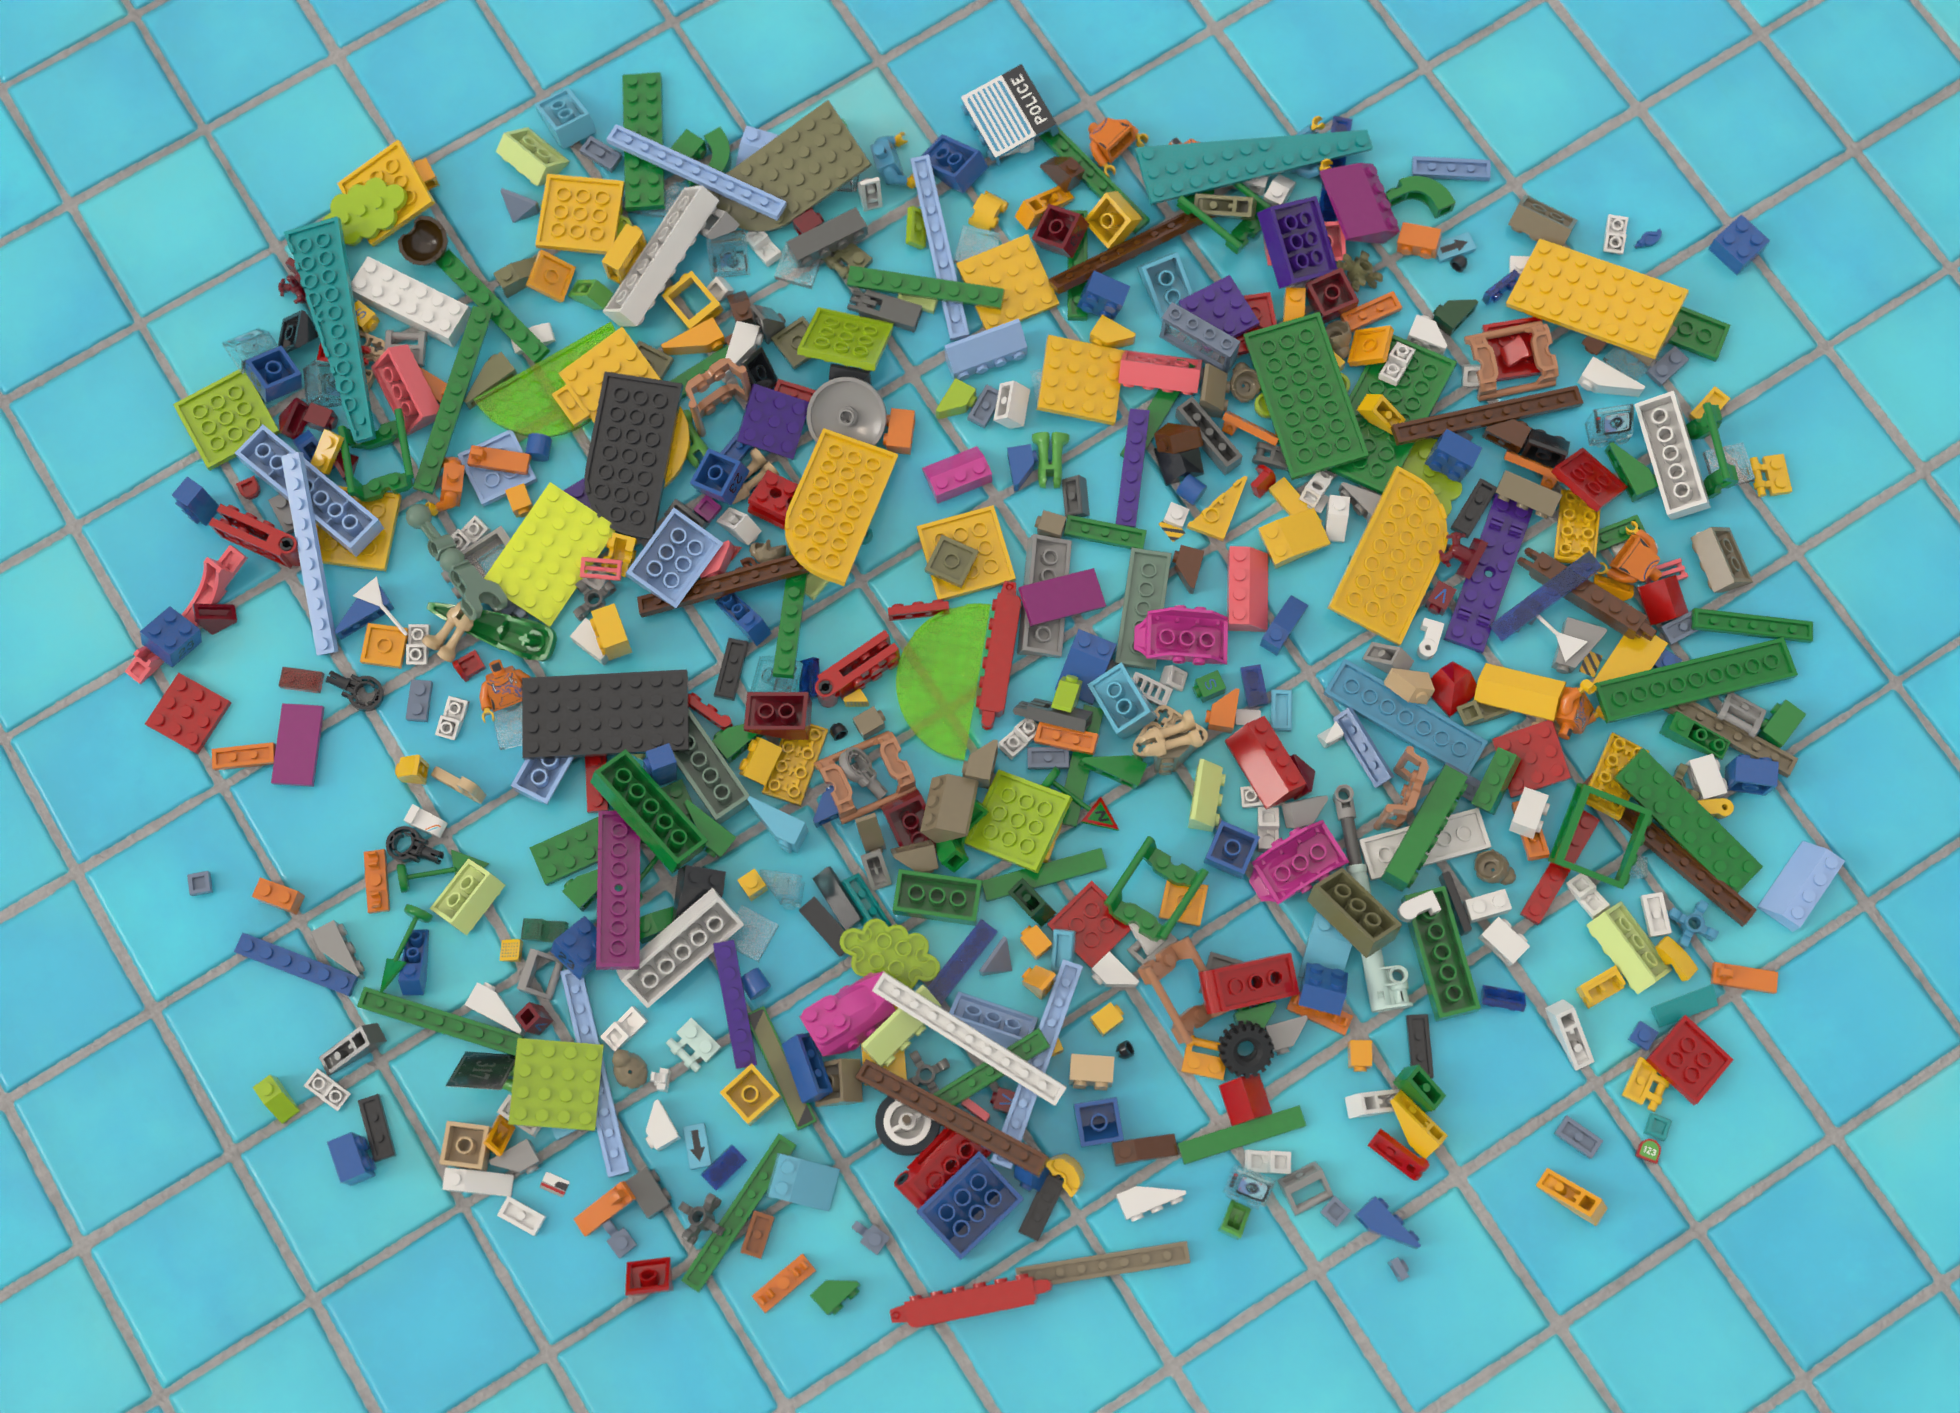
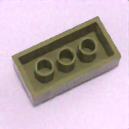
[1307,867,1402,958]

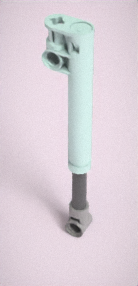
[1333,784,1413,1013]

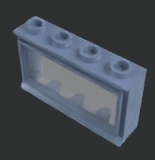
[1159,302,1240,374]

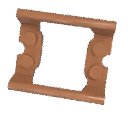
[1464,321,1559,402]
[685,358,751,437]
[814,730,917,825]
[1373,746,1429,830]
[1137,936,1228,1044]

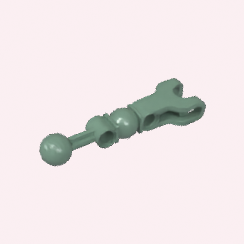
[406,504,508,620]

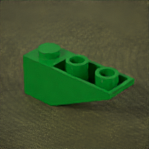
[1659,711,1731,760]

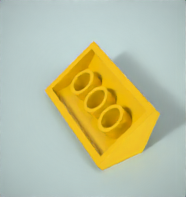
[1474,663,1566,721]

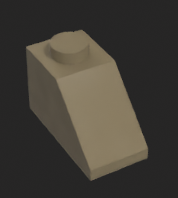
[890,840,939,873]

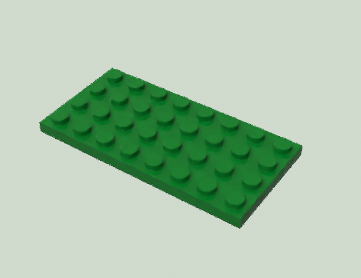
[1243,312,1369,480]
[1327,335,1457,494]

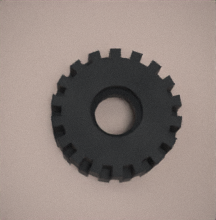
[1218,1020,1274,1078]

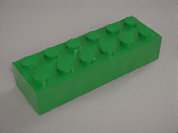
[590,749,708,874]
[1380,765,1468,892]
[1401,886,1481,1022]

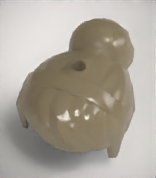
[1325,320,1352,360]
[1230,362,1261,403]
[749,540,786,563]
[1474,849,1516,885]
[612,1049,648,1089]

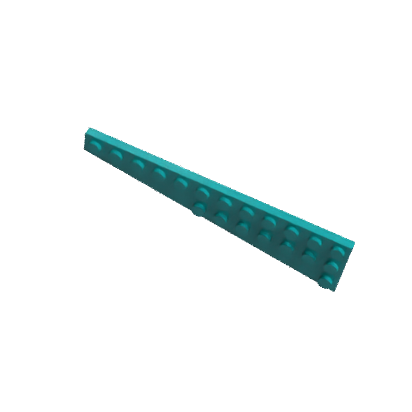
[1135,130,1373,205]
[284,216,376,443]

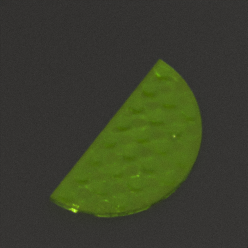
[474,321,616,437]
[896,603,991,762]

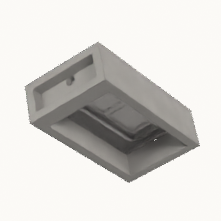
[440,526,510,599]

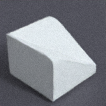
[1317,721,1344,748]

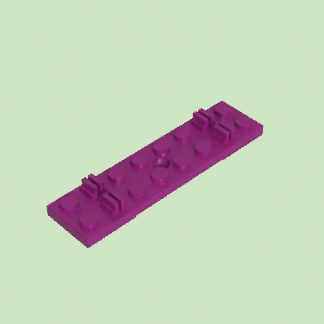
[596,811,640,970]

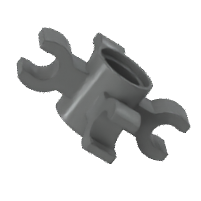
[573,580,617,621]
[907,1050,950,1094]
[678,1193,725,1245]

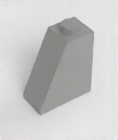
[1551,617,1607,674]

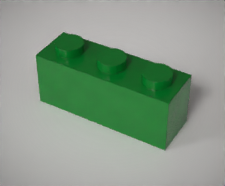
[1471,747,1521,815]

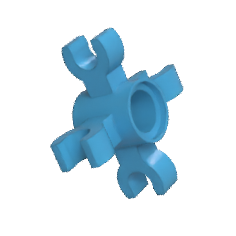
[1668,900,1719,949]

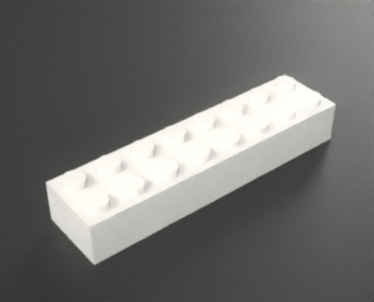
[603,185,719,326]

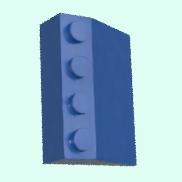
[916,1151,1024,1260]

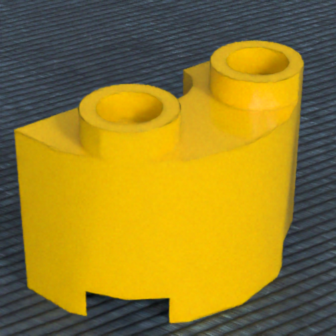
[968,191,1009,234]
[601,532,637,577]
[1046,1153,1085,1198]

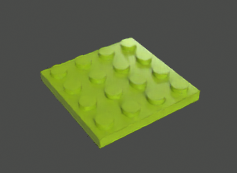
[797,307,894,371]
[173,367,280,471]
[964,769,1072,873]
[508,1038,604,1131]

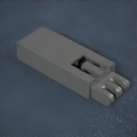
[847,289,923,332]
[1013,698,1093,732]

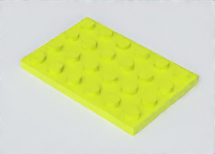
[484,482,615,627]

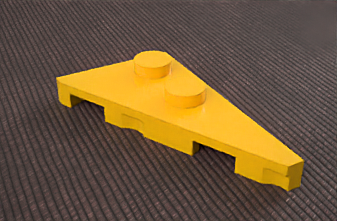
[1187,476,1248,541]

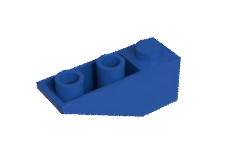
[715,593,772,646]
[398,930,429,995]
[1354,1196,1421,1249]

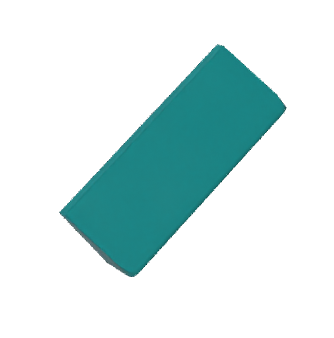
[841,873,892,927]
[1651,984,1718,1028]

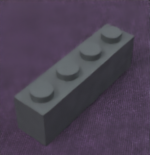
[787,207,868,269]
[1175,396,1242,475]

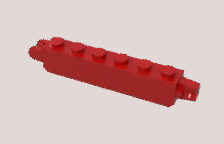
[976,581,1021,731]
[890,1273,1053,1328]

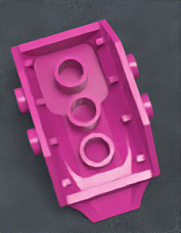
[1134,605,1228,665]
[1249,820,1349,905]
[799,971,896,1056]

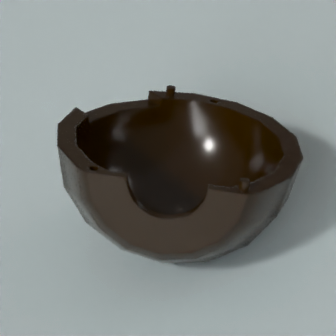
[398,216,448,266]

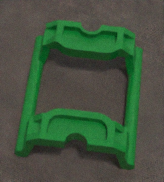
[1177,183,1271,254]
[1686,402,1739,499]
[337,408,414,502]
[1104,836,1209,942]

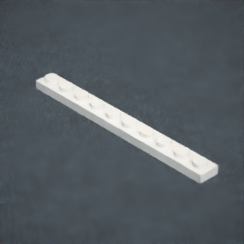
[872,972,1067,1106]

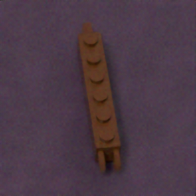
[1517,547,1657,641]

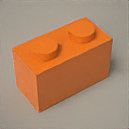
[1397,222,1442,259]
[883,408,916,455]
[252,877,305,915]

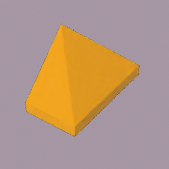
[1593,574,1634,601]
[484,1114,515,1157]

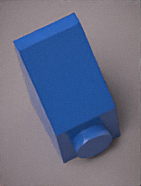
[292,429,336,475]
[1007,444,1038,492]
[813,785,839,828]
[1014,1165,1050,1192]

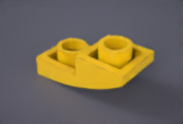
[1655,936,1698,981]

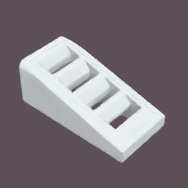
[1133,672,1173,706]

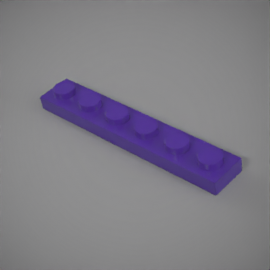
[1116,408,1150,528]
[713,939,757,1069]

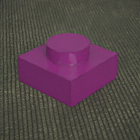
[693,495,722,524]

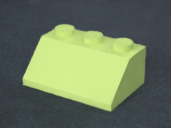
[496,127,569,186]
[1188,759,1226,832]
[430,859,506,936]

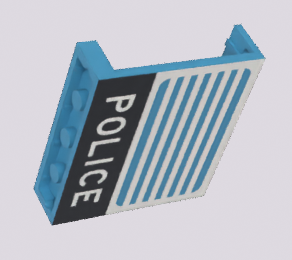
[961,64,1059,166]

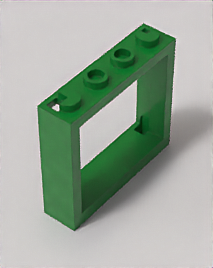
[1548,783,1653,889]

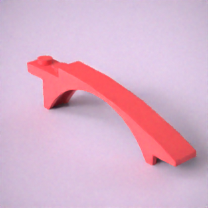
[125,545,248,684]

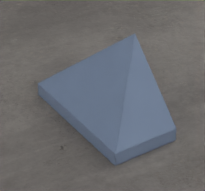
[501,188,540,223]
[979,936,1012,976]

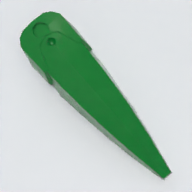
[426,602,557,661]

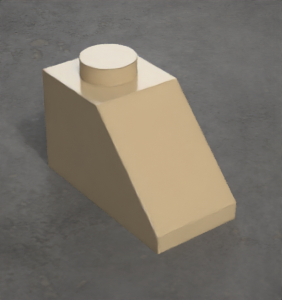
[1384,668,1435,704]

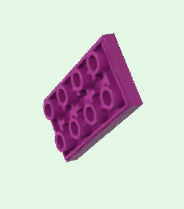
[1018,568,1106,627]
[271,703,324,787]

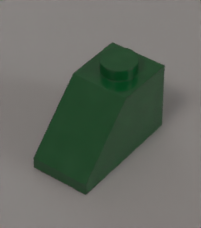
[1433,299,1478,336]
[1008,878,1056,927]

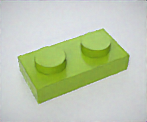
[906,206,926,250]

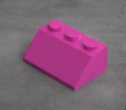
[922,446,992,504]

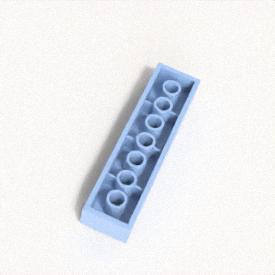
[235,425,384,557]

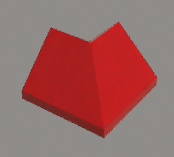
[1431,661,1477,718]

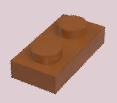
[740,1210,775,1259]

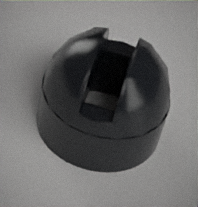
[1450,255,1467,273]
[830,723,848,741]
[1116,1040,1134,1059]

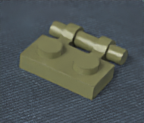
[822,242,873,280]

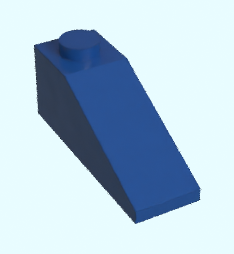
[334,585,394,640]
[1260,595,1308,655]

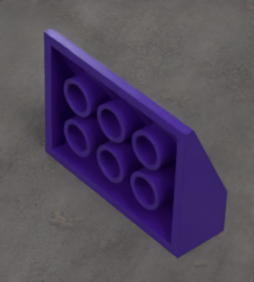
[1257,196,1338,289]

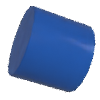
[525,433,552,462]
[1176,474,1207,505]
[741,968,771,1000]

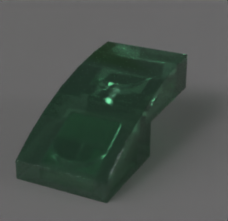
[521,918,569,943]

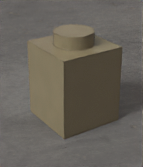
[1035,510,1067,539]
[853,706,886,740]

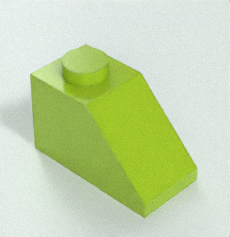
[935,378,978,419]
[1051,675,1083,713]
[252,1075,300,1124]

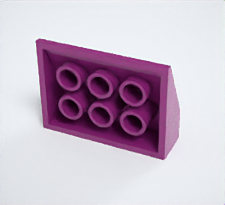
[1319,163,1400,244]

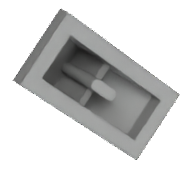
[861,849,892,891]

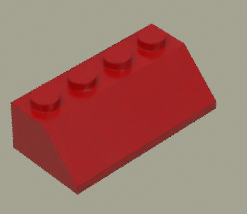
[1225,716,1307,810]

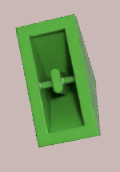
[1218,1200,1251,1240]

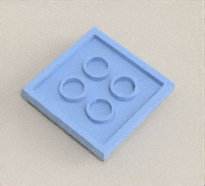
[457,429,537,507]

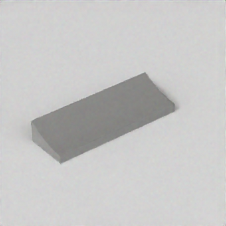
[1017,534,1072,658]

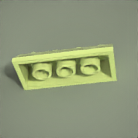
[1586,901,1672,995]
[861,984,942,1067]

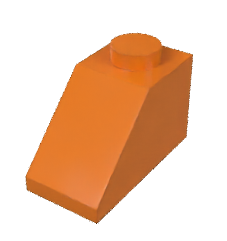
[1205,688,1240,733]

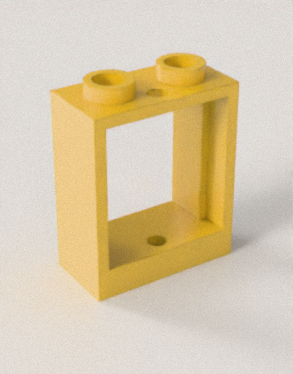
[602,223,647,284]
[661,270,724,329]

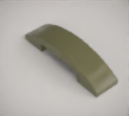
[1456,700,1513,726]

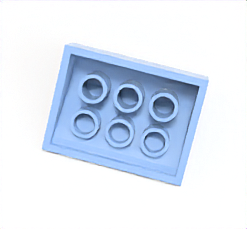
[625,508,723,608]

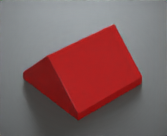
[1637,575,1688,626]
[1219,1073,1273,1126]
[625,1257,673,1297]

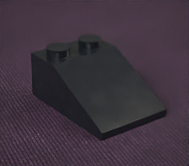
[672,865,726,922]

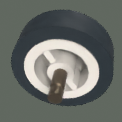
[875,1096,940,1156]

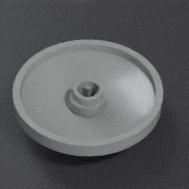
[807,377,887,446]

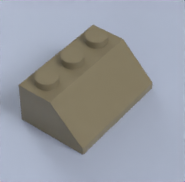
[1508,195,1577,246]
[1495,470,1562,519]
[1691,527,1753,593]
[1154,732,1195,775]
[920,774,979,843]

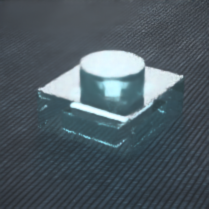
[1629,856,1648,879]

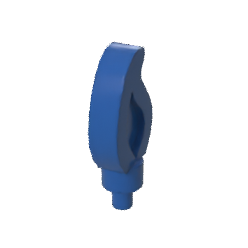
[1634,229,1662,248]

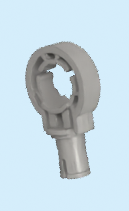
[839,747,888,800]

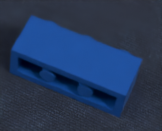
[172,477,219,526]
[643,743,677,786]
[781,1033,833,1104]

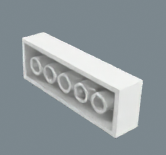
[351,256,471,348]
[1634,391,1711,520]
[616,888,744,1008]

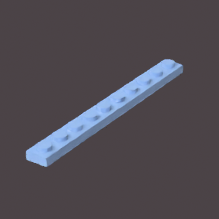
[606,124,787,221]
[910,154,969,341]
[281,452,339,656]
[991,959,1083,1169]
[560,969,630,1178]

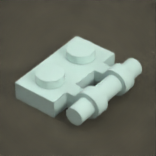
[666,1018,722,1073]

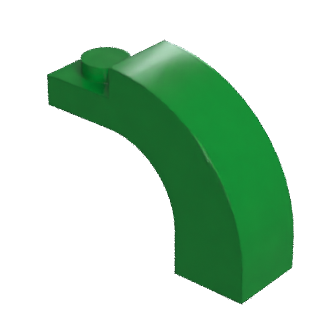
[687,127,732,187]
[1385,176,1456,219]
[936,799,989,873]

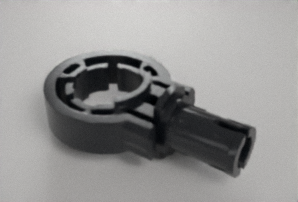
[326,670,384,712]
[386,826,444,865]

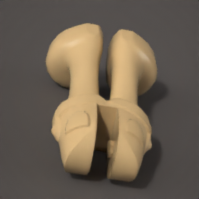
[732,448,779,505]
[422,601,474,663]
[1138,710,1203,757]

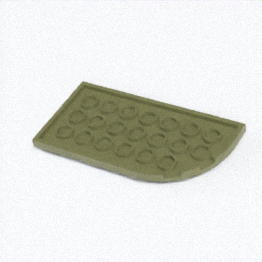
[706,100,872,232]

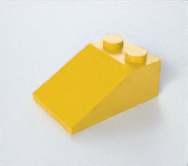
[1258,508,1331,569]

